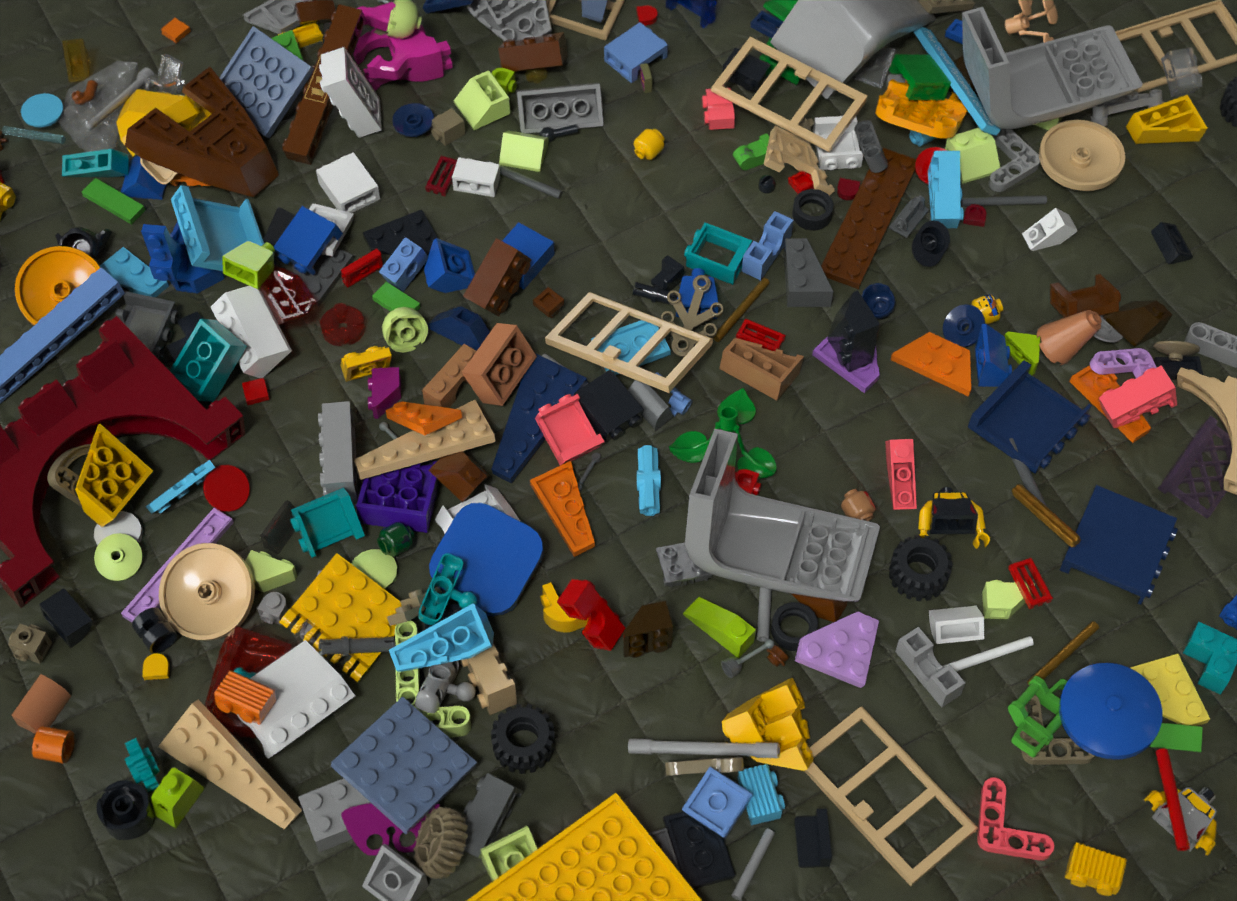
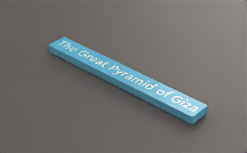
[913,27,1001,135]

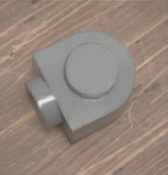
[257,592,288,626]

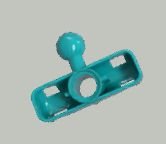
[418,553,477,625]

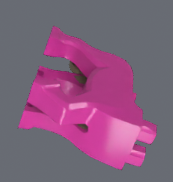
[353,2,453,91]

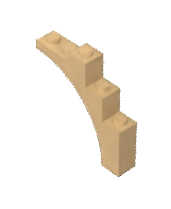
[1177,367,1237,495]

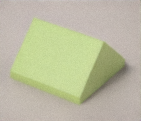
[499,131,549,172]
[480,826,537,882]

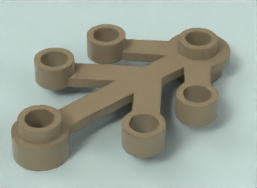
[661,275,723,357]

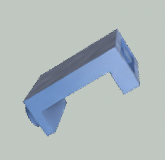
[604,23,668,83]

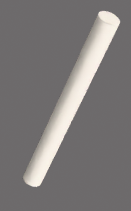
[943,636,1034,671]

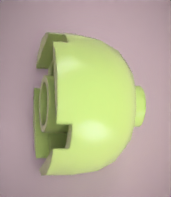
[387,0,422,39]
[382,307,428,353]

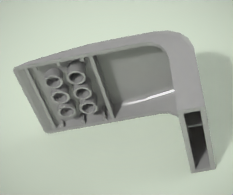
[770,0,935,99]
[962,7,1142,130]
[685,429,880,601]

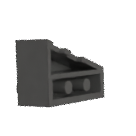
[783,238,833,307]
[464,773,524,859]

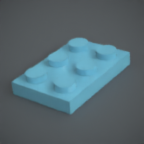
[591,320,671,375]

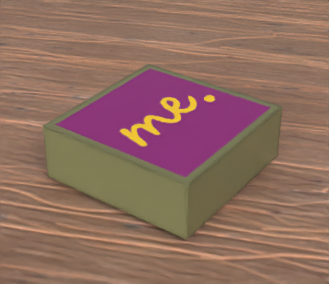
[640,63,653,93]

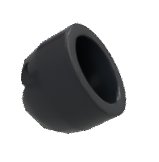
[758,175,776,194]

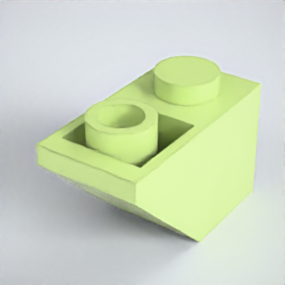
[245,550,298,592]
[982,580,1035,619]

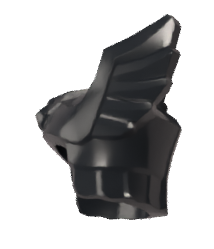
[55,227,113,260]

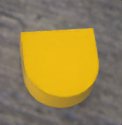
[143,653,170,680]

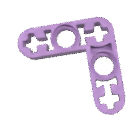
[1090,348,1157,378]

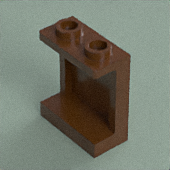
[1050,274,1121,318]

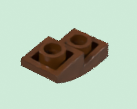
[295,0,336,25]

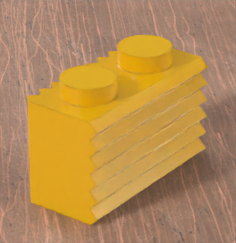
[1065,843,1127,896]

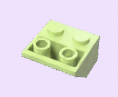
[454,70,510,130]

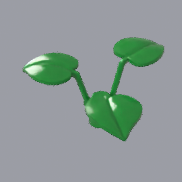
[669,388,776,479]

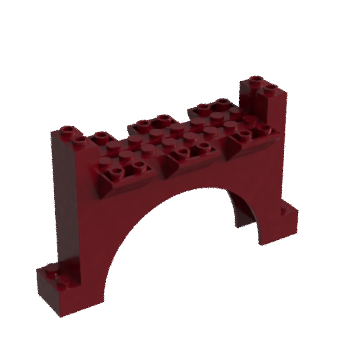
[0,316,246,608]

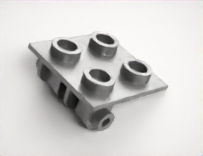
[656,543,713,588]

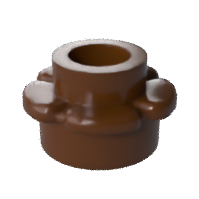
[766,645,789,667]

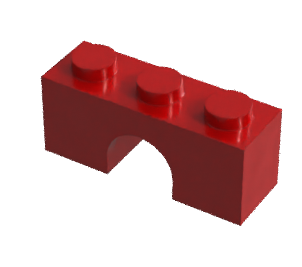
[557,579,625,651]

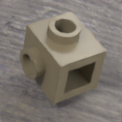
[8,624,52,664]

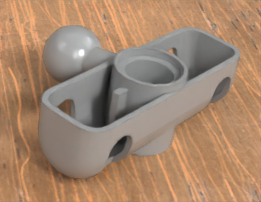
[415,660,476,713]

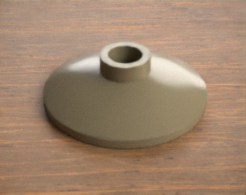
[1153,341,1200,361]

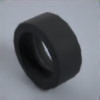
[792,189,834,231]
[771,602,818,651]

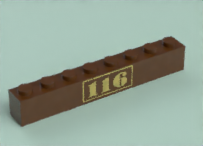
[282,4,366,165]

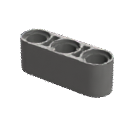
[854,120,888,173]

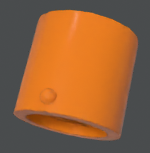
[32,726,74,763]

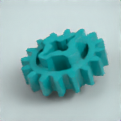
[124,738,160,793]

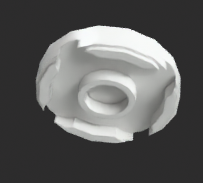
[94,511,143,556]

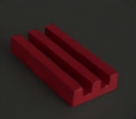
[425,156,457,197]

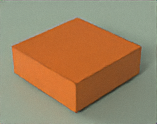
[161,18,191,43]

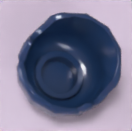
[862,283,896,319]

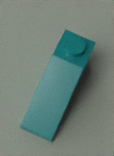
[62,149,129,177]

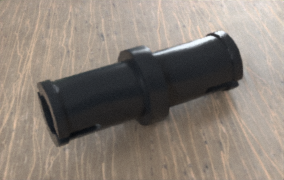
[632,281,678,305]

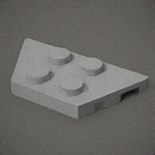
[243,0,313,34]

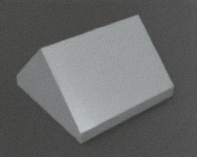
[362,844,428,901]

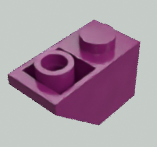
[368,367,401,419]

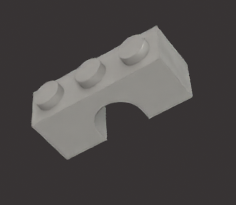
[895,627,965,708]

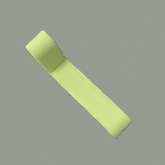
[395,620,471,737]

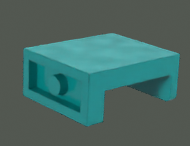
[290,487,365,558]

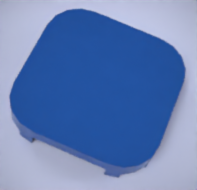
[429,502,544,617]

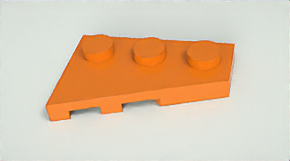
[385,402,462,436]

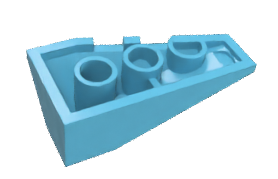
[389,603,494,672]

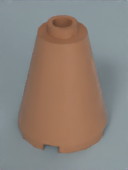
[1037,310,1101,365]

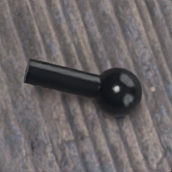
[540,124,579,143]

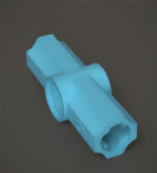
[637,445,661,516]

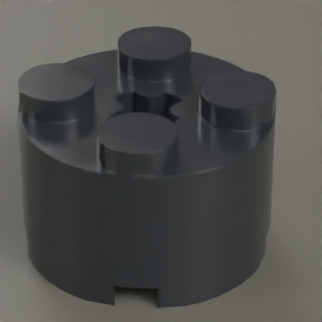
[96,780,155,840]

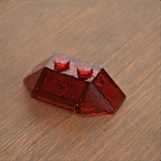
[260,264,317,325]

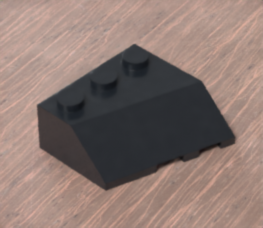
[827,290,880,372]

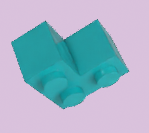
[1183,622,1237,695]

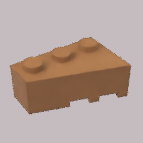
[720,338,804,400]

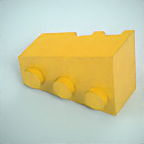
[1126,95,1208,144]

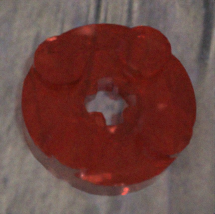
[320,303,365,346]

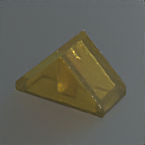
[62,38,90,82]

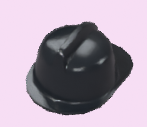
[912,220,950,267]

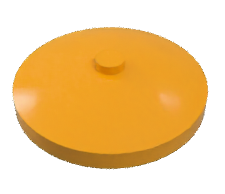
[15,246,100,328]

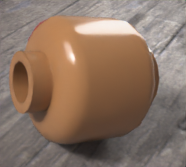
[841,489,876,521]

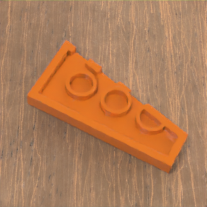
[1069,364,1151,443]
[530,461,595,557]

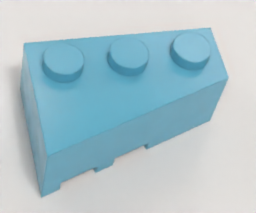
[928,151,964,228]

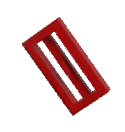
[341,248,383,288]
[736,318,786,351]
[1008,558,1053,609]

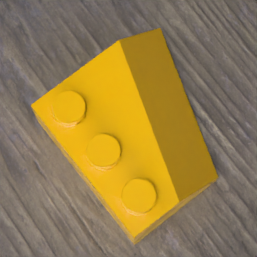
[75,424,153,527]

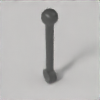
[577,453,601,491]

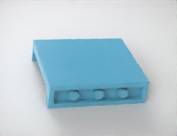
[171,185,264,271]

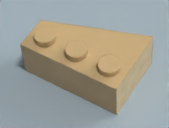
[460,644,517,715]

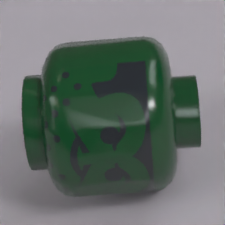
[377,522,414,557]

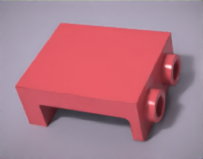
[535,394,604,466]

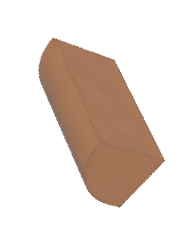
[11,674,71,734]

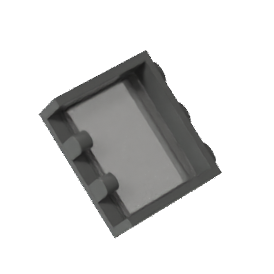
[101,291,180,360]

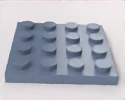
[219,26,314,138]
[331,697,477,834]

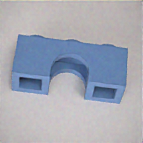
[742,211,793,281]

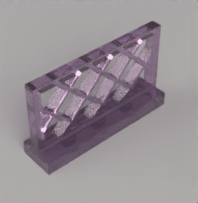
[1157,416,1232,519]

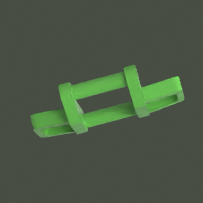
[1008,676,1067,757]

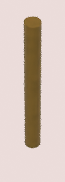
[713,278,770,342]
[1027,621,1099,685]

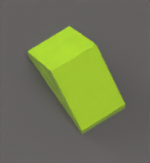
[1004,331,1040,375]

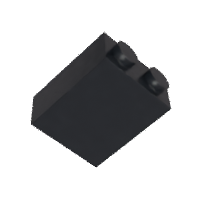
[574,370,644,443]

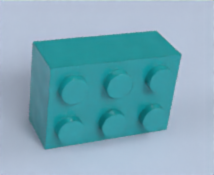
[170,319,247,402]

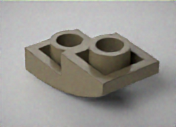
[387,589,426,626]

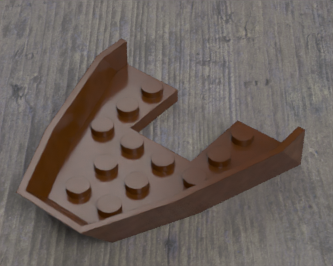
[125,67,279,197]

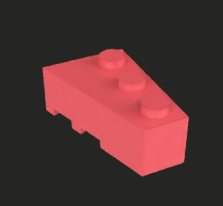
[1099,365,1177,428]

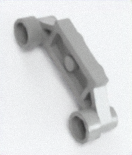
[1091,90,1165,126]

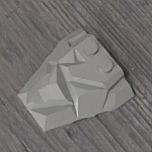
[466,0,552,41]

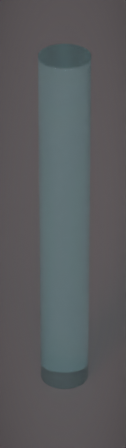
[2,126,65,144]

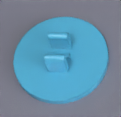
[21,93,64,127]

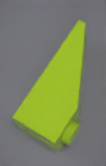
[683,597,756,658]

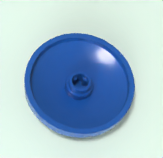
[1059,663,1163,760]

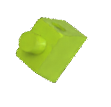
[222,241,275,289]
[151,767,205,828]

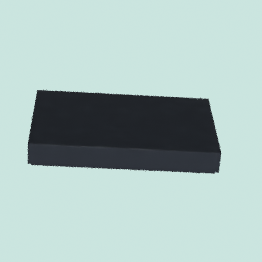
[663,812,735,890]

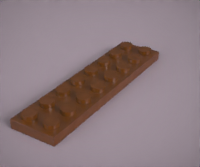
[821,147,916,289]

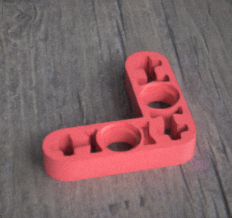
[977,778,1054,860]

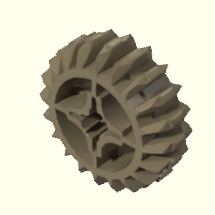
[413,807,468,879]

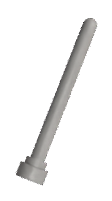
[86,68,156,130]

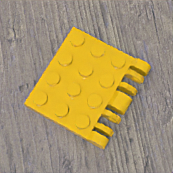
[279,553,402,682]

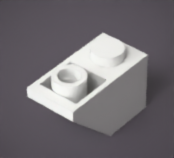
[1022,208,1078,251]

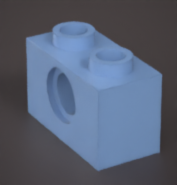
[379,237,428,292]

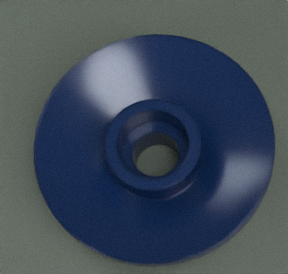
[392,103,434,137]
[943,304,985,347]

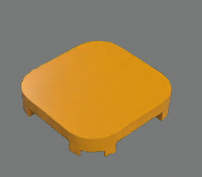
[875,79,967,139]

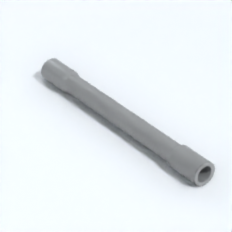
[628,738,780,758]

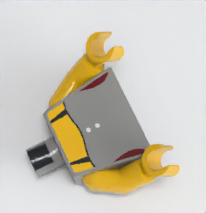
[1144,787,1217,856]

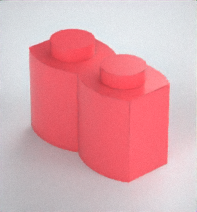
[702,88,735,130]

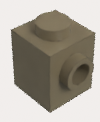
[431,108,465,146]

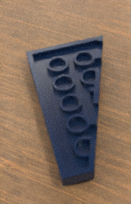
[491,353,588,484]

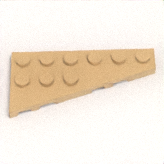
[354,400,496,480]
[158,699,302,829]

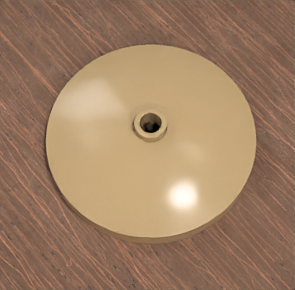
[1039,120,1125,191]
[159,543,255,641]

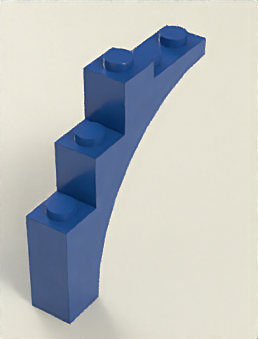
[141,221,190,281]

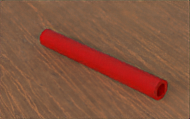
[1155,748,1190,851]

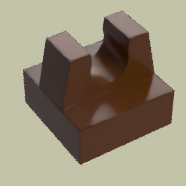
[533,287,564,318]

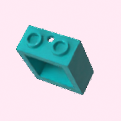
[684,222,752,285]

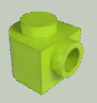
[491,68,517,95]

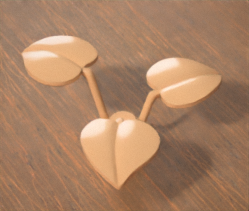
[1005,0,1058,43]

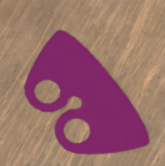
[341,803,440,856]

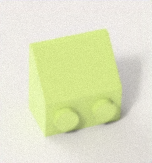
[945,128,1000,184]

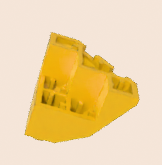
[116,89,200,157]
[721,677,814,771]

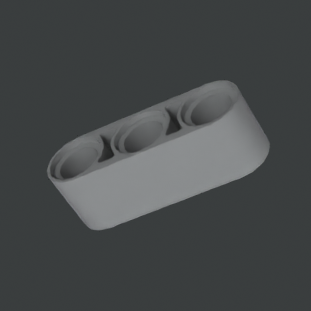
[1184,322,1237,368]

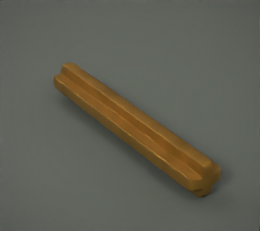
[1012,484,1081,547]

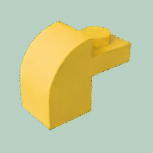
[540,582,588,632]

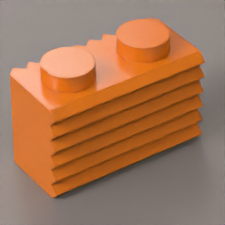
[214,670,276,725]

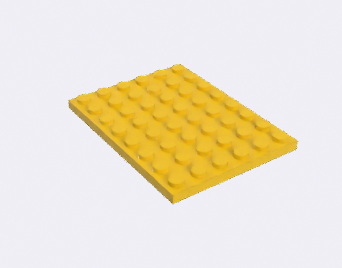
[467,793,702,901]

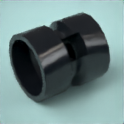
[132,607,178,654]

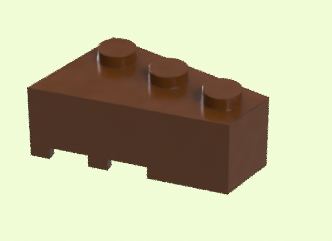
[498,32,568,71]

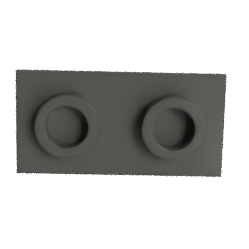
[889,196,929,238]

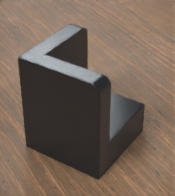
[651,255,684,291]

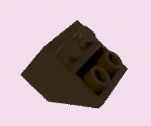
[623,601,673,658]

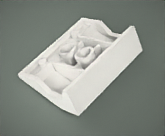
[237,640,355,759]

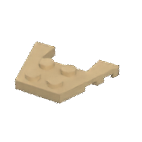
[764,126,834,196]

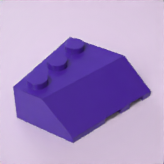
[356,461,439,533]

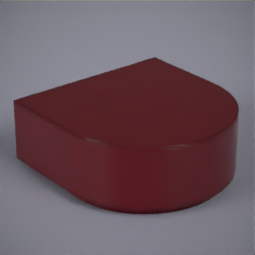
[837,178,860,201]
[963,204,987,227]

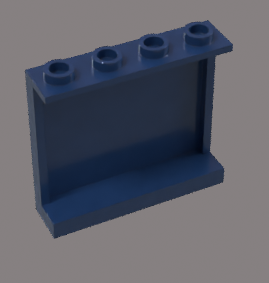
[968,360,1092,474]
[1060,485,1178,605]

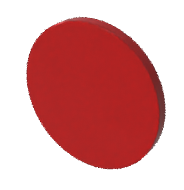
[203,465,250,512]

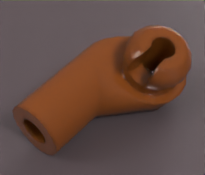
[72,80,98,105]

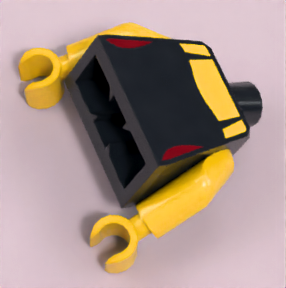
[918,487,990,549]

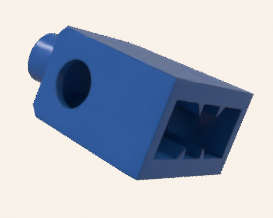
[676,268,718,319]

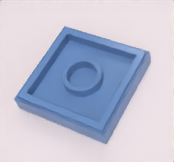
[682,767,753,839]

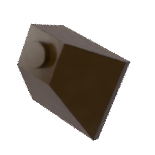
[1103,300,1173,347]

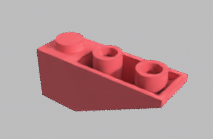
[885,439,917,510]

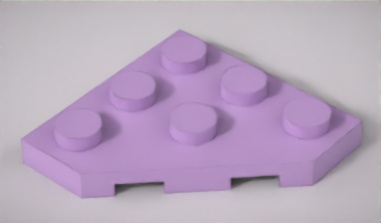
[795,612,879,688]

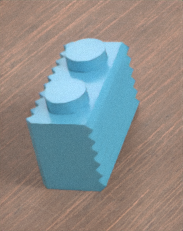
[737,764,785,825]

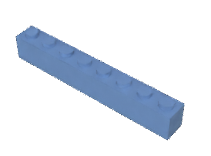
[0,267,125,404]

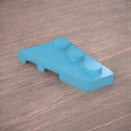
[100,247,169,298]
[146,460,215,514]

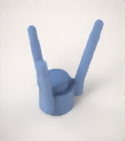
[655,372,692,416]

